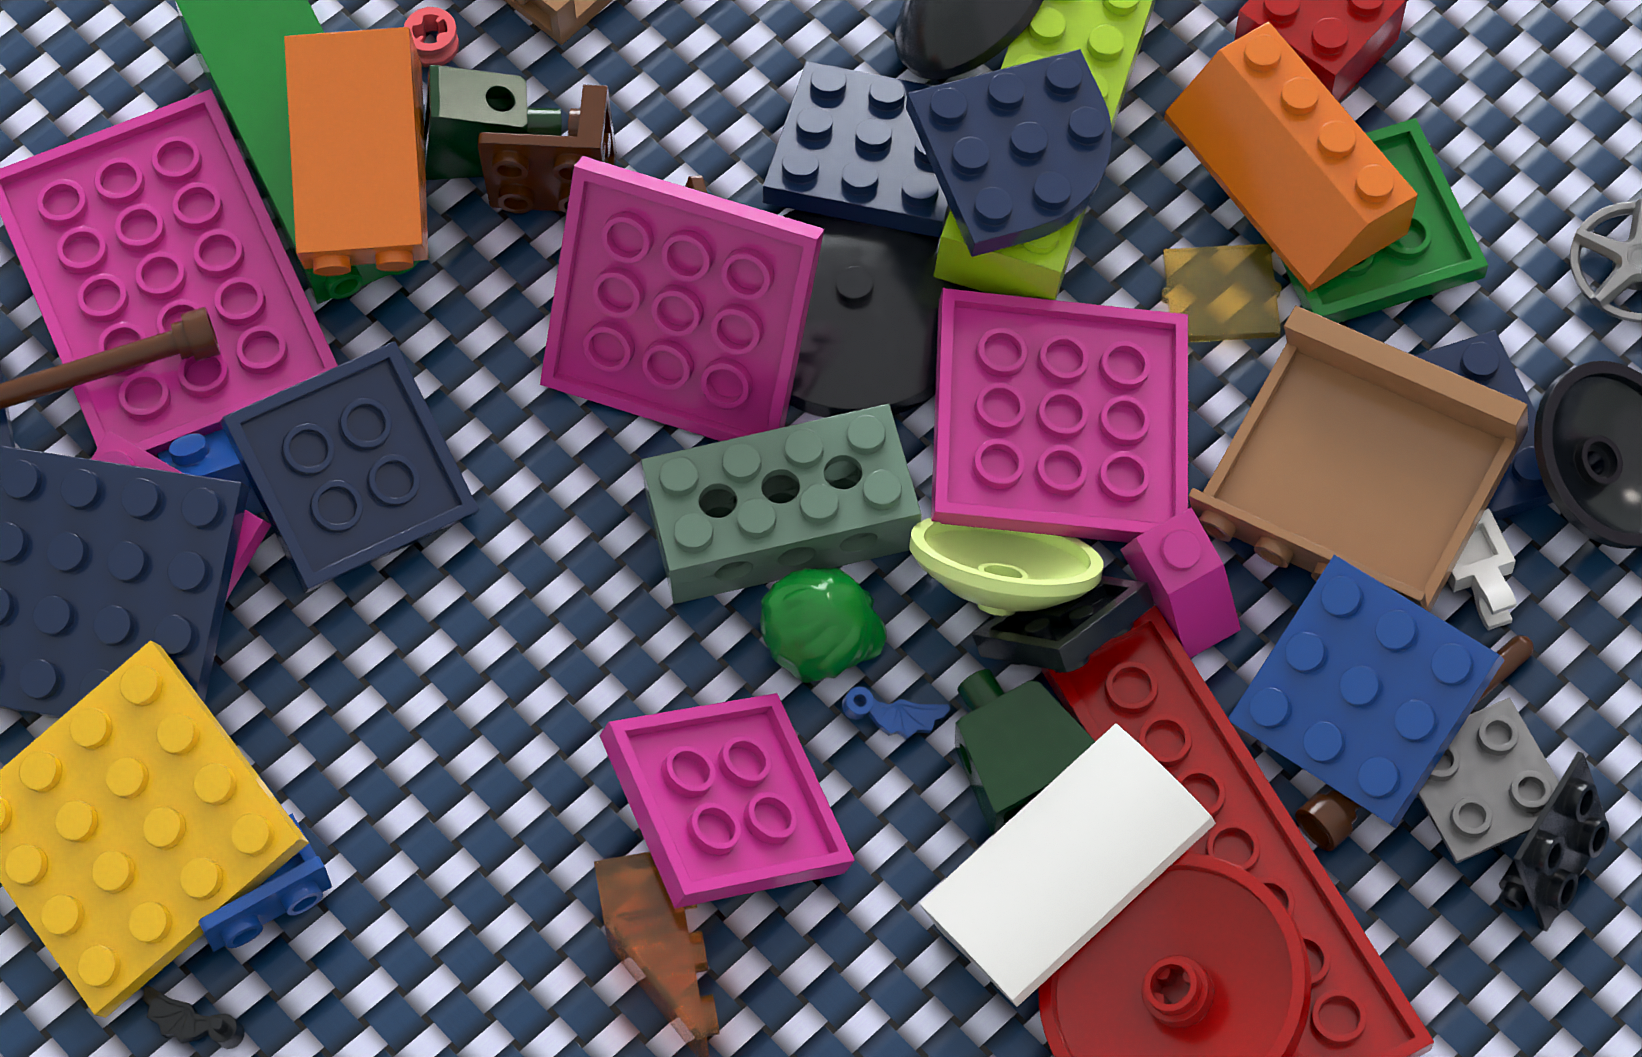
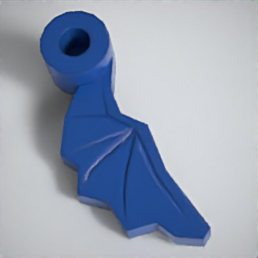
[842,686,951,740]

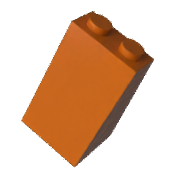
[284,27,429,276]

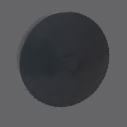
[783,209,977,418]

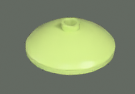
[909,518,1104,616]

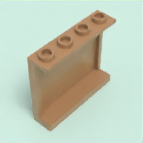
[1188,305,1529,612]

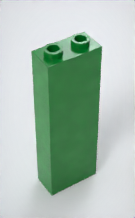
[175,0,430,305]

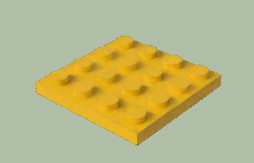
[0,640,309,1018]

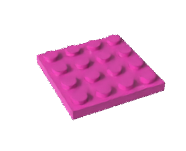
[540,156,824,441]
[931,288,1188,543]

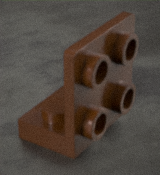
[478,84,617,214]

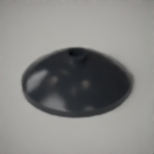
[894,0,1043,80]
[1534,361,1642,549]

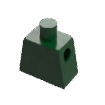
[424,65,562,180]
[954,669,1095,835]

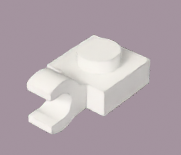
[1447,508,1517,630]

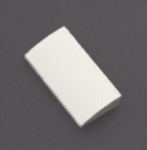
[919,723,1216,1007]

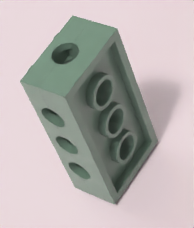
[641,404,921,604]

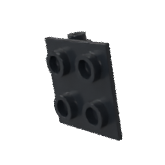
[1499,751,1609,932]

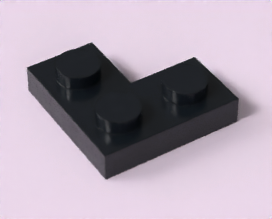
[972,576,1155,673]

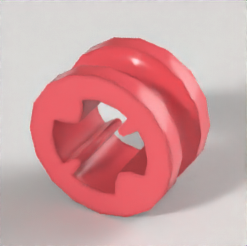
[404,7,459,67]

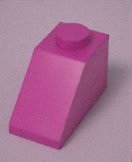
[1120,507,1241,658]

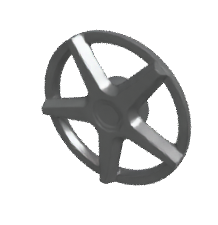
[1570,198,1642,323]

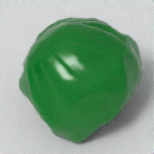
[760,568,887,683]

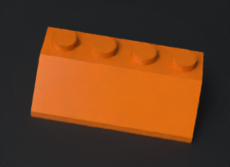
[1164,21,1418,292]

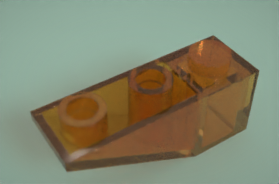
[594,852,720,1057]

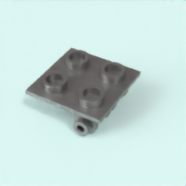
[1416,697,1559,864]

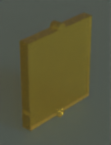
[1161,244,1282,342]

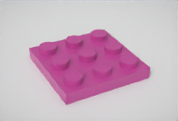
[599,693,855,908]

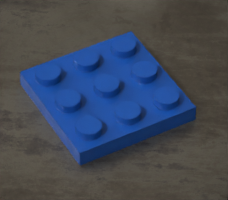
[1228,554,1504,828]

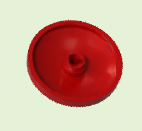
[1038,852,1312,1057]

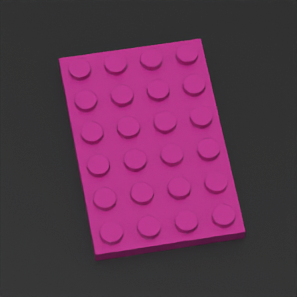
[0,89,338,458]

